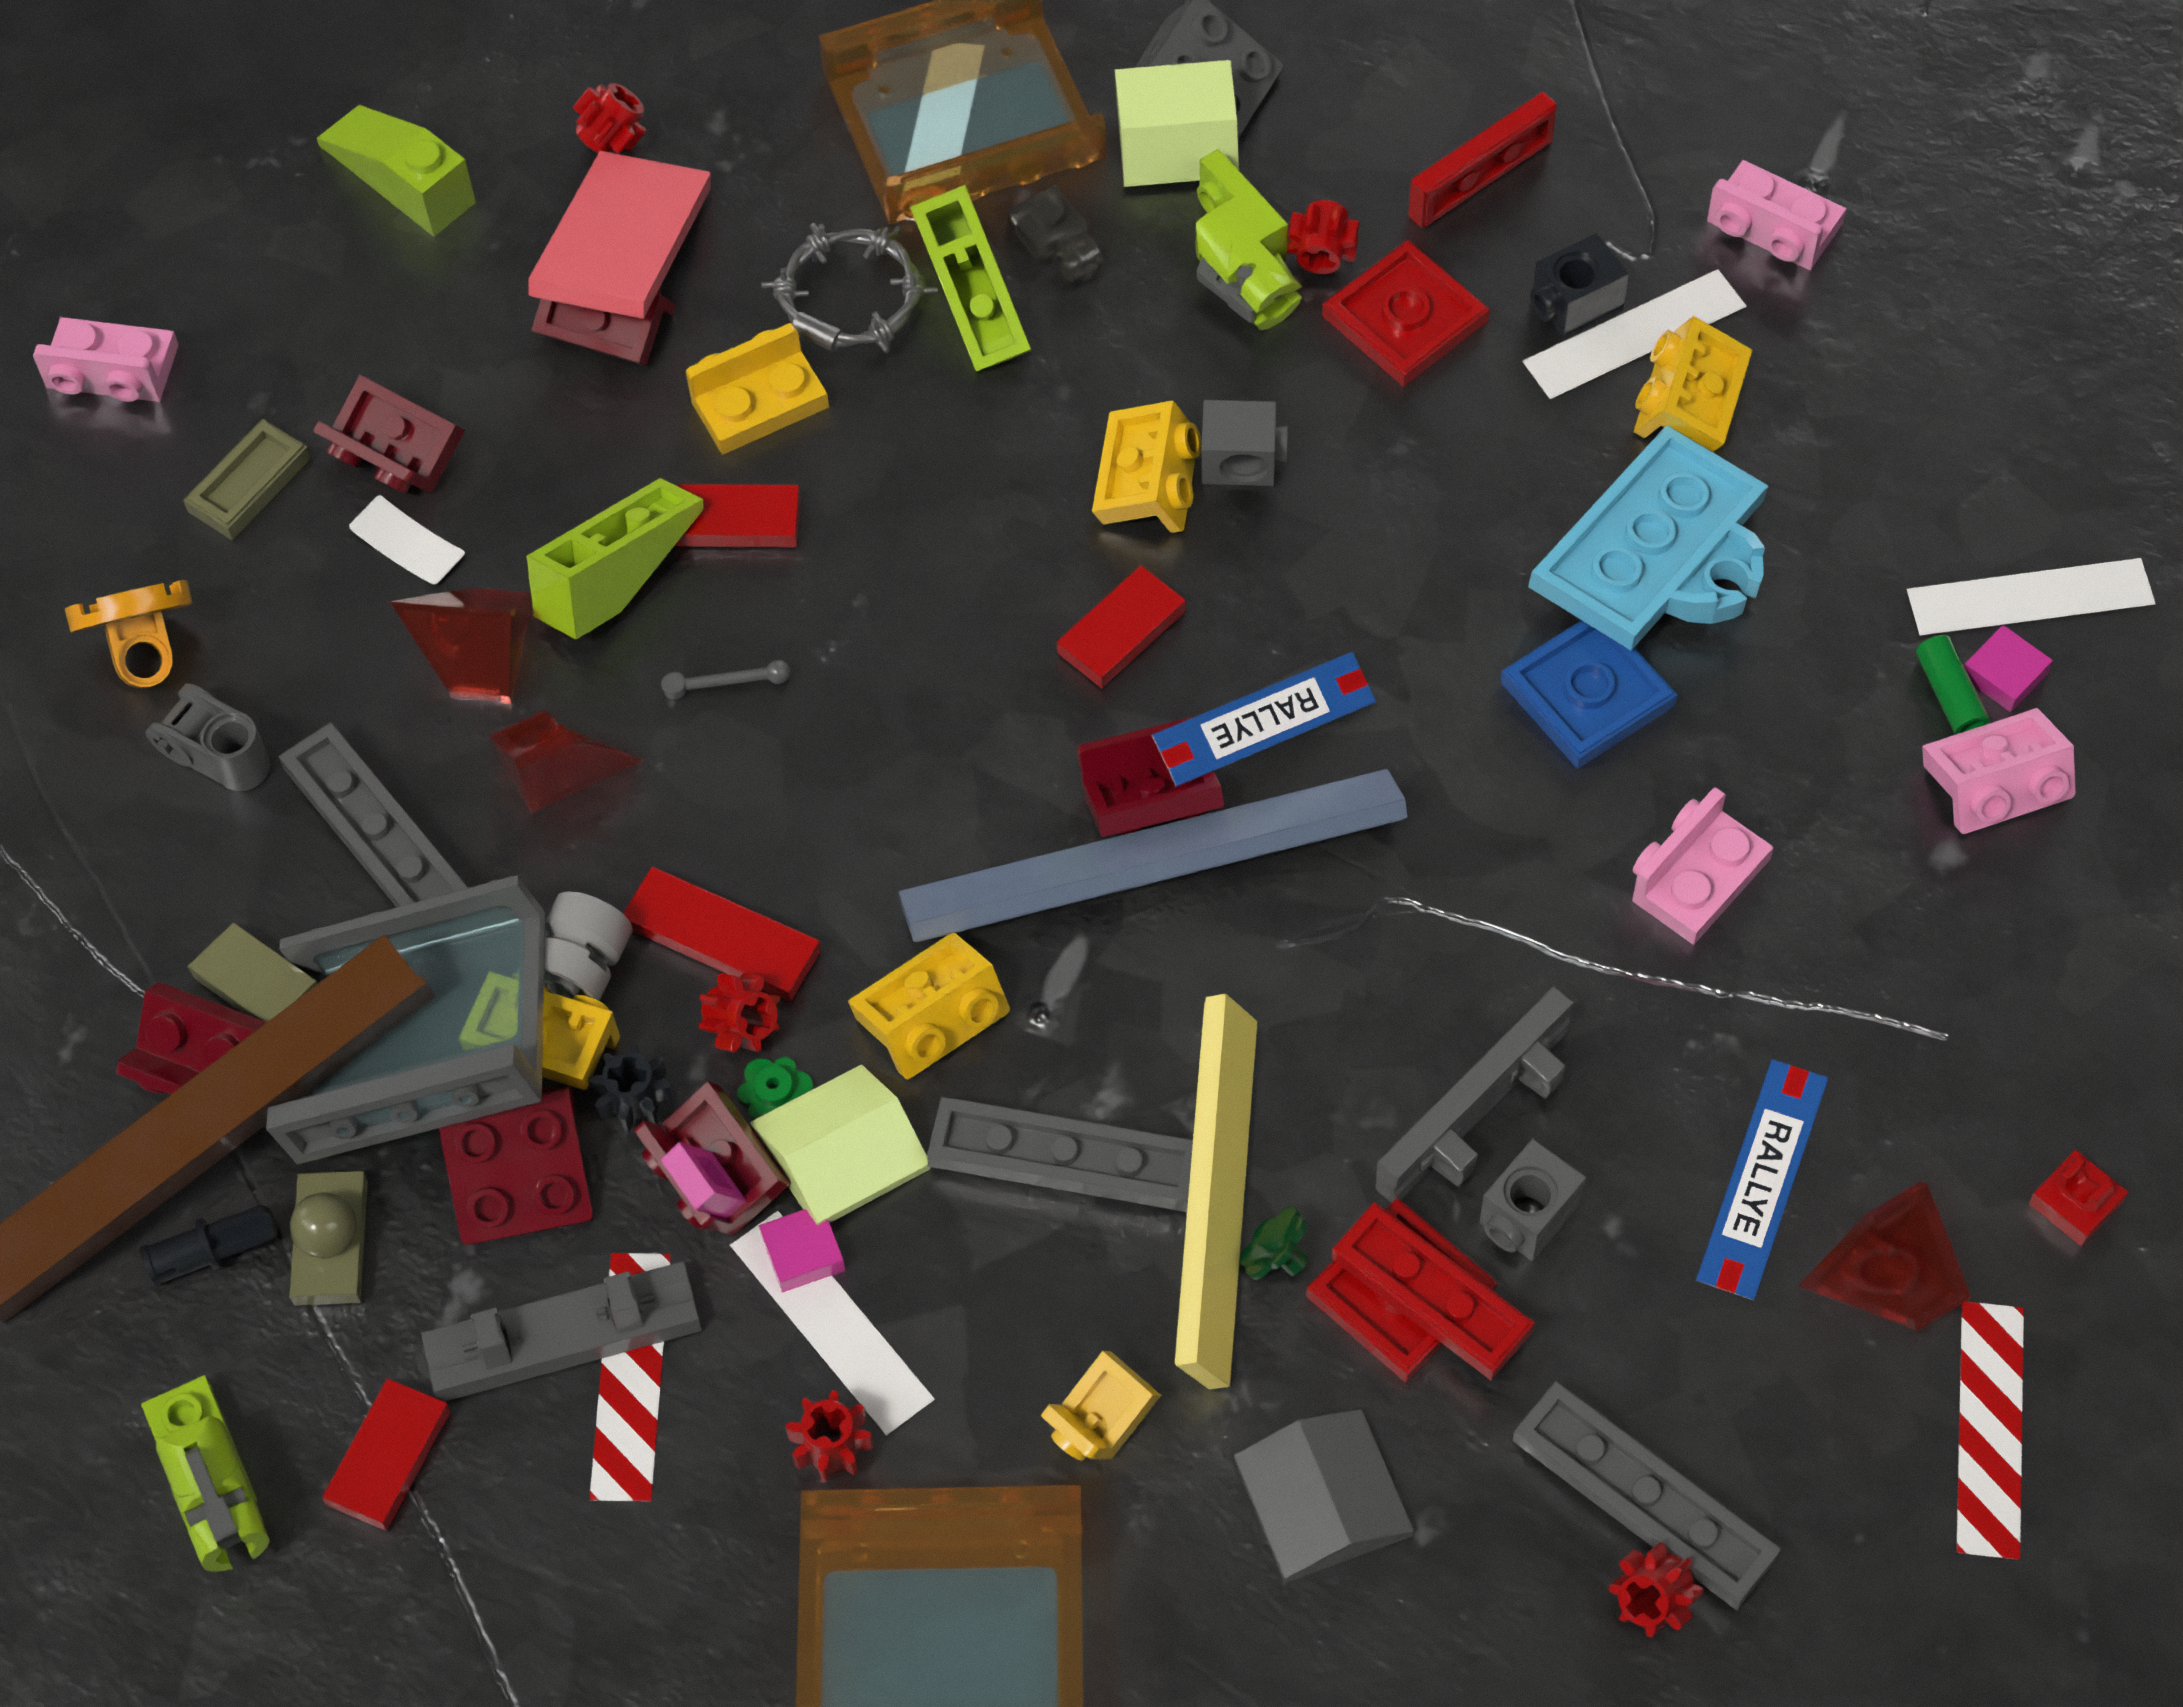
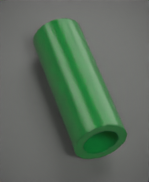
[1915,635,1990,735]

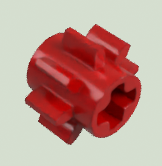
[573,83,647,154]
[1287,200,1360,274]
[698,972,781,1053]
[786,1390,873,1483]
[1609,1542,1704,1637]

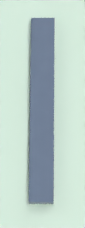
[898,769,1408,942]

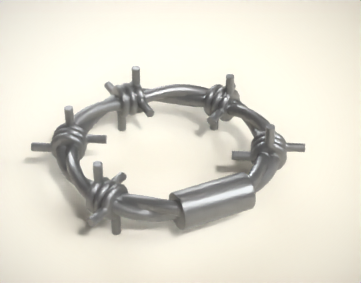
[761,223,937,353]

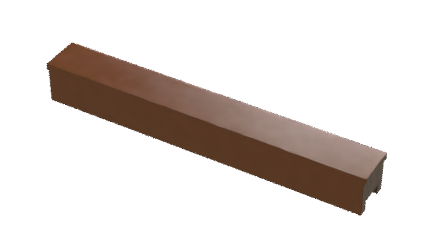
[0,934,436,1322]

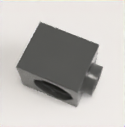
[1202,400,1288,486]
[1479,1138,1586,1262]

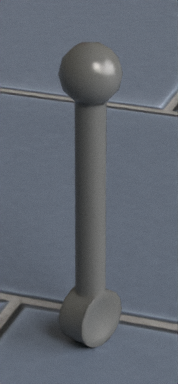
[661,660,790,700]

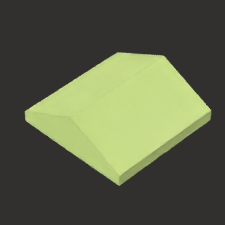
[1115,60,1239,187]
[749,1064,930,1226]

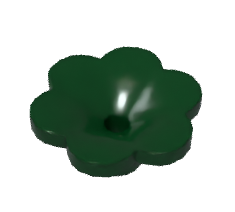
[1240,1206,1308,1280]

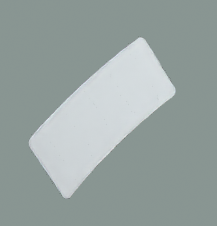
[349,495,465,585]

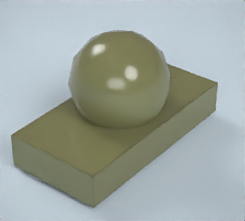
[290,1171,368,1306]

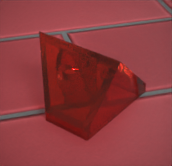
[389,588,532,703]
[489,710,643,813]
[1798,1181,1971,1331]

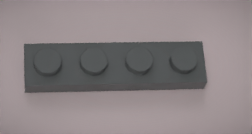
[278,722,468,907]
[927,1096,1193,1212]
[1512,1381,1781,1610]

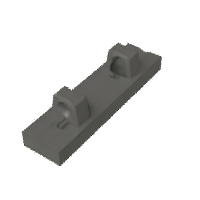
[1375,986,1574,1203]
[421,1261,702,1402]

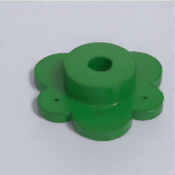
[737,1057,813,1121]

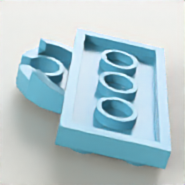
[1528,425,1768,651]

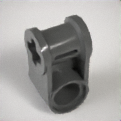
[145,683,271,791]

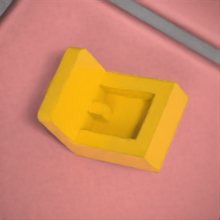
[1041,1351,1161,1461]

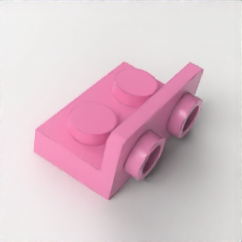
[1707,160,1847,271]
[33,317,179,402]
[1922,708,2076,834]
[1632,787,1774,945]

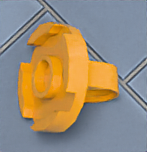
[64,580,193,688]

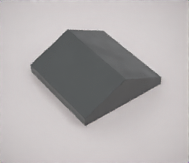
[1234,1409,1414,1583]

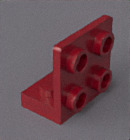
[439,1083,593,1245]

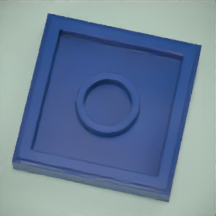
[1500,620,1677,769]

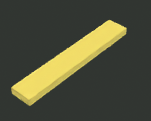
[1175,994,1257,1390]

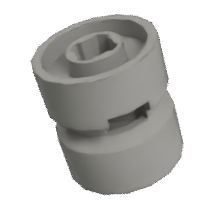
[519,891,633,1001]

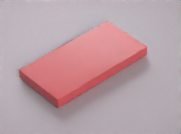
[528,151,711,319]

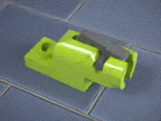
[1196,149,1302,330]
[141,1375,270,1572]

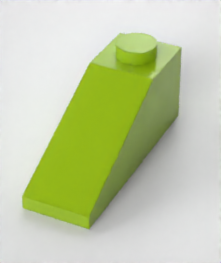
[317,105,476,237]
[910,185,1031,373]
[527,478,704,639]

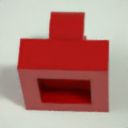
[2029,1149,2129,1247]

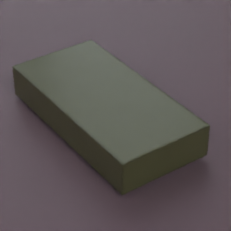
[183,419,312,541]
[187,922,318,1022]

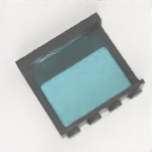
[266,875,545,1164]

